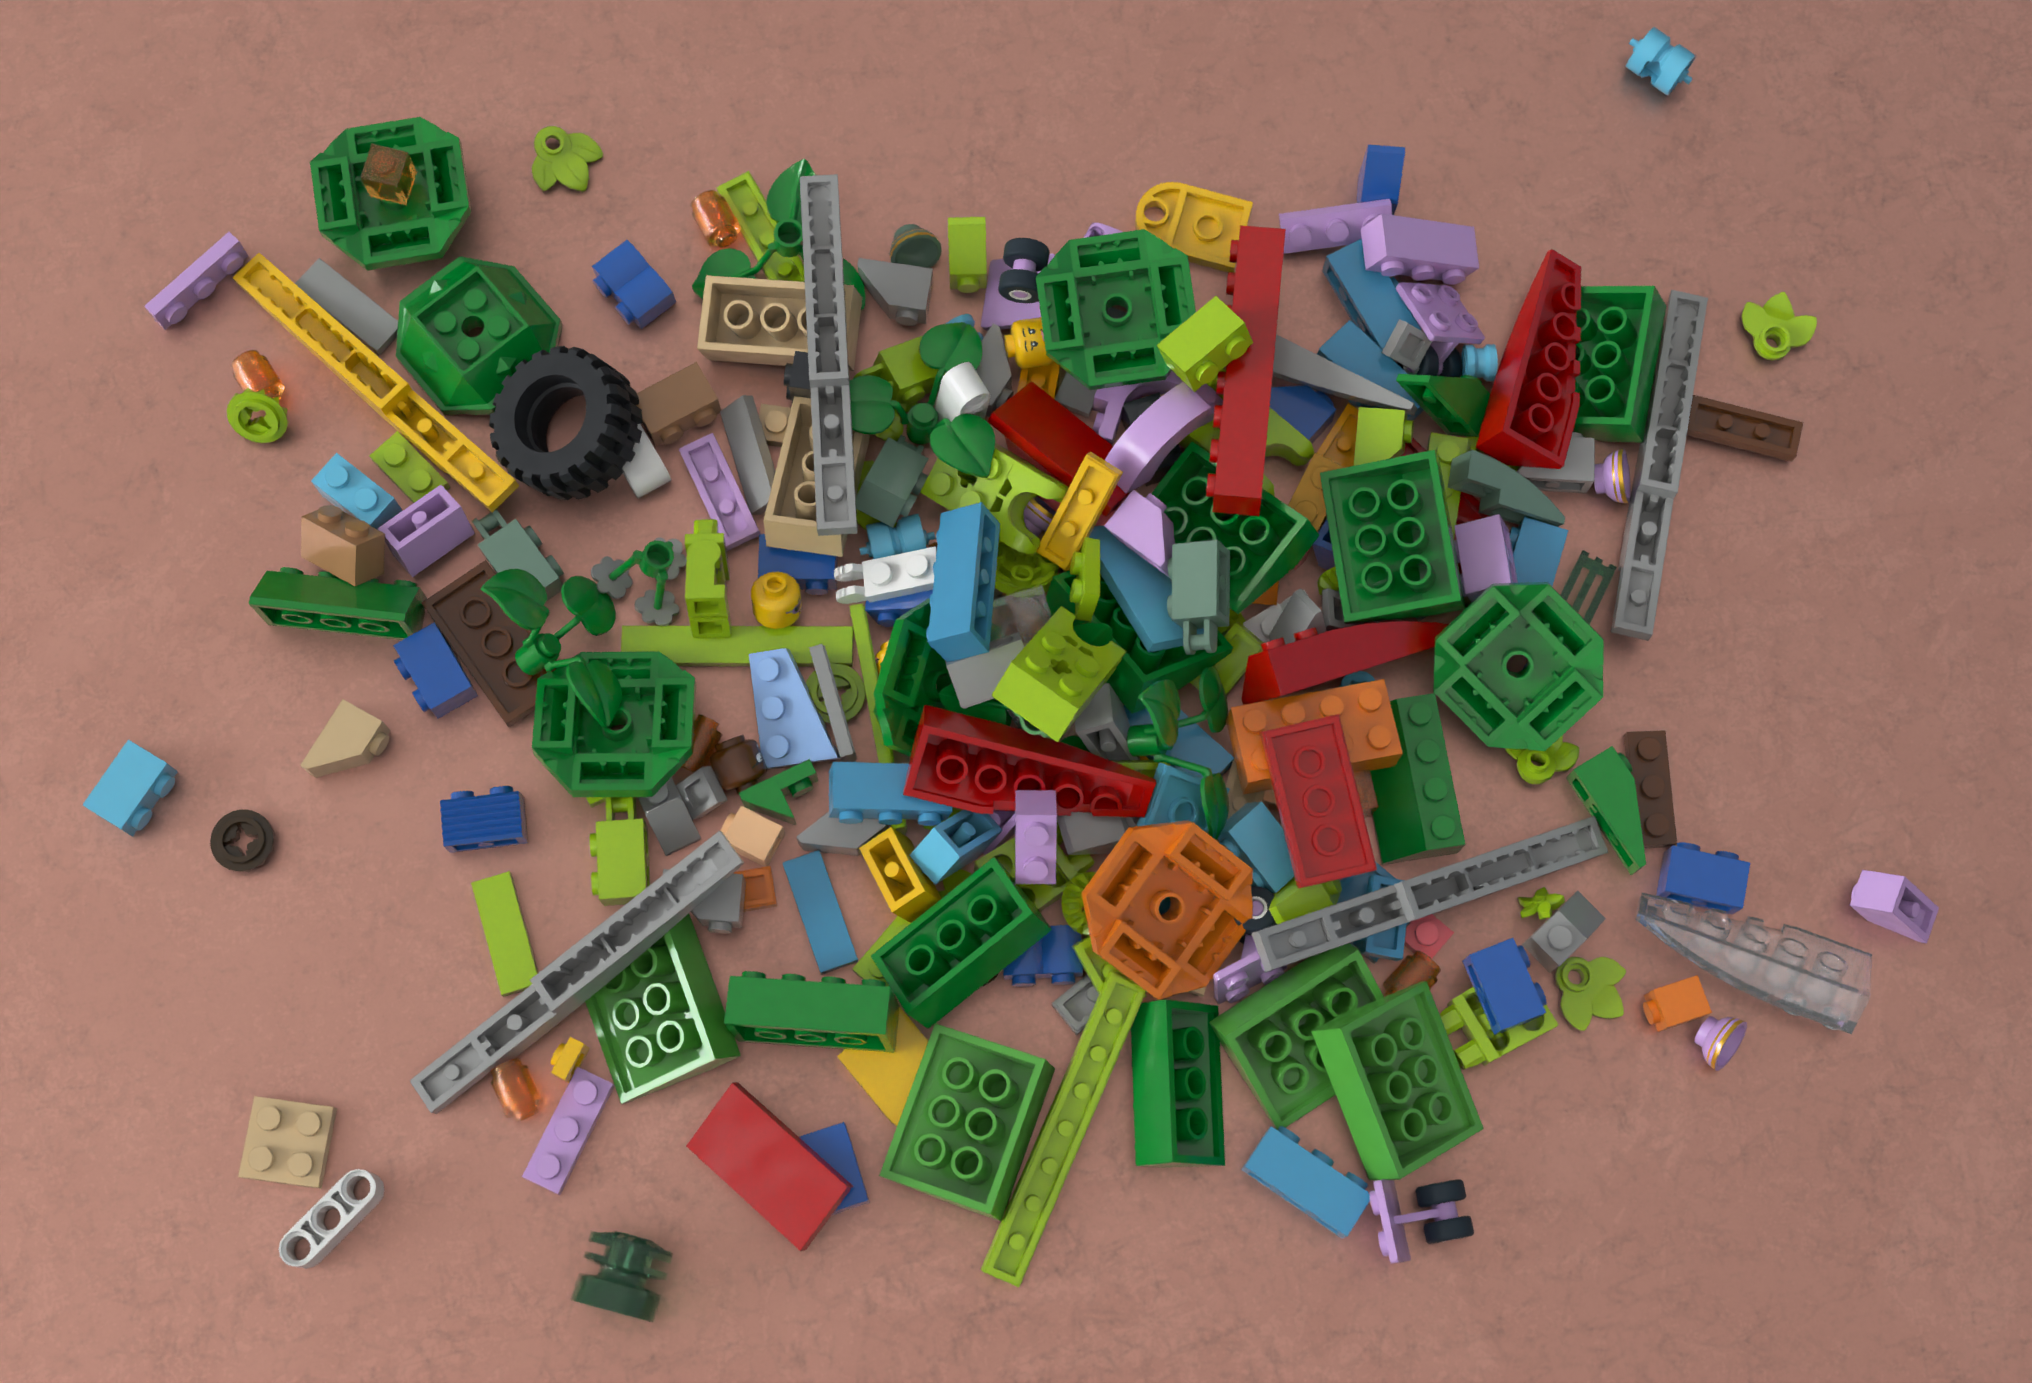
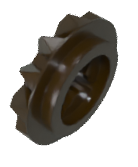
[210,809,275,872]

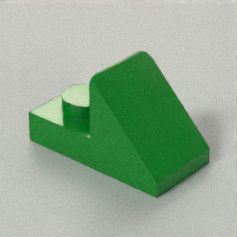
[739,759,818,825]

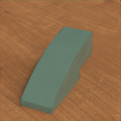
[1448,450,1565,527]

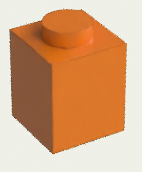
[1643,975,1712,1032]

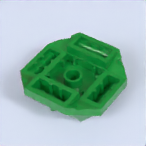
[310,117,472,271]
[1036,229,1196,390]
[396,256,563,416]
[1433,582,1604,751]
[873,598,1014,757]
[532,651,696,798]

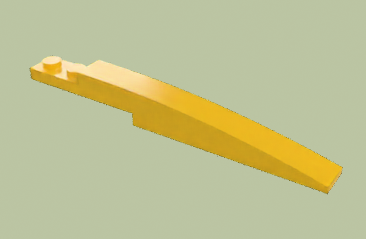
[232,253,519,513]

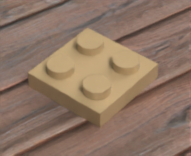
[238,1096,337,1189]

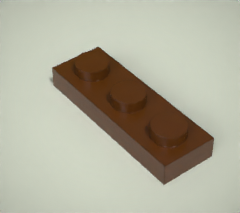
[1687,395,1803,462]
[1624,730,1677,848]

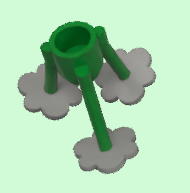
[591,537,686,626]

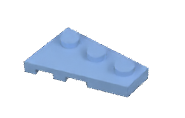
[749,648,841,769]

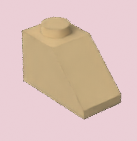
[300,699,390,778]

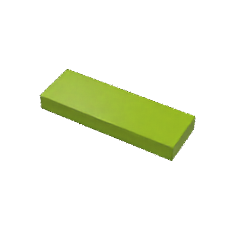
[471,871,538,997]

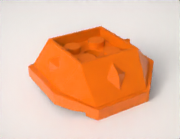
[1081,820,1253,1000]

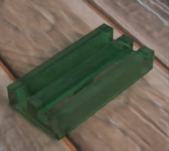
[1560,550,1617,624]

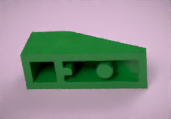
[1396,374,1490,437]
[1566,746,1646,875]

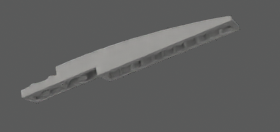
[800,174,857,536]
[1611,290,1708,641]
[1272,334,1417,416]
[1252,816,1608,972]
[410,831,744,1114]

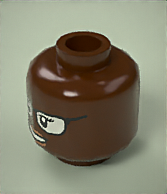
[710,735,767,795]

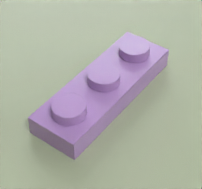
[1279,199,1392,254]
[144,232,248,330]
[679,433,761,551]
[522,1067,615,1195]

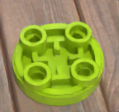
[995,541,1059,597]

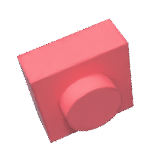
[1404,914,1454,964]

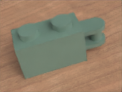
[856,435,929,528]
[472,509,564,601]
[1167,540,1230,655]

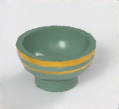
[889,224,942,268]

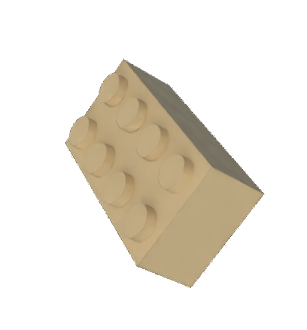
[697,275,862,371]
[764,396,870,557]

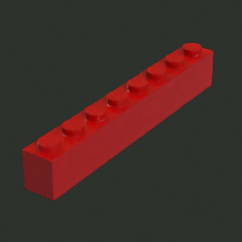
[1206,225,1286,516]

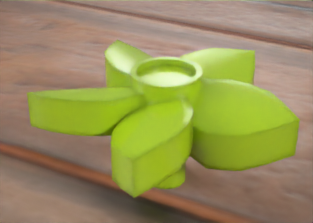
[1518,887,1565,920]

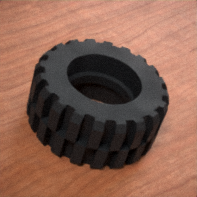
[489,346,643,500]

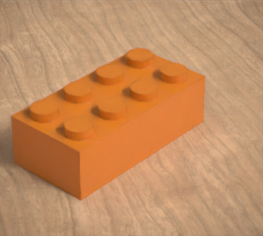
[1226,679,1403,795]

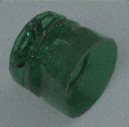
[571,1231,673,1322]

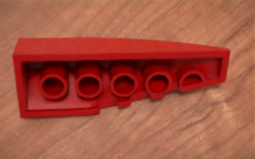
[1476,249,1581,469]
[1241,621,1449,705]
[903,705,1156,817]

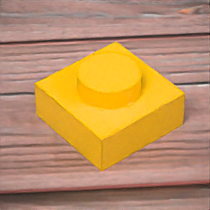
[550,1037,590,1083]

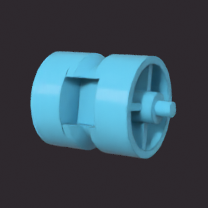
[1626,27,1696,96]
[859,514,935,559]

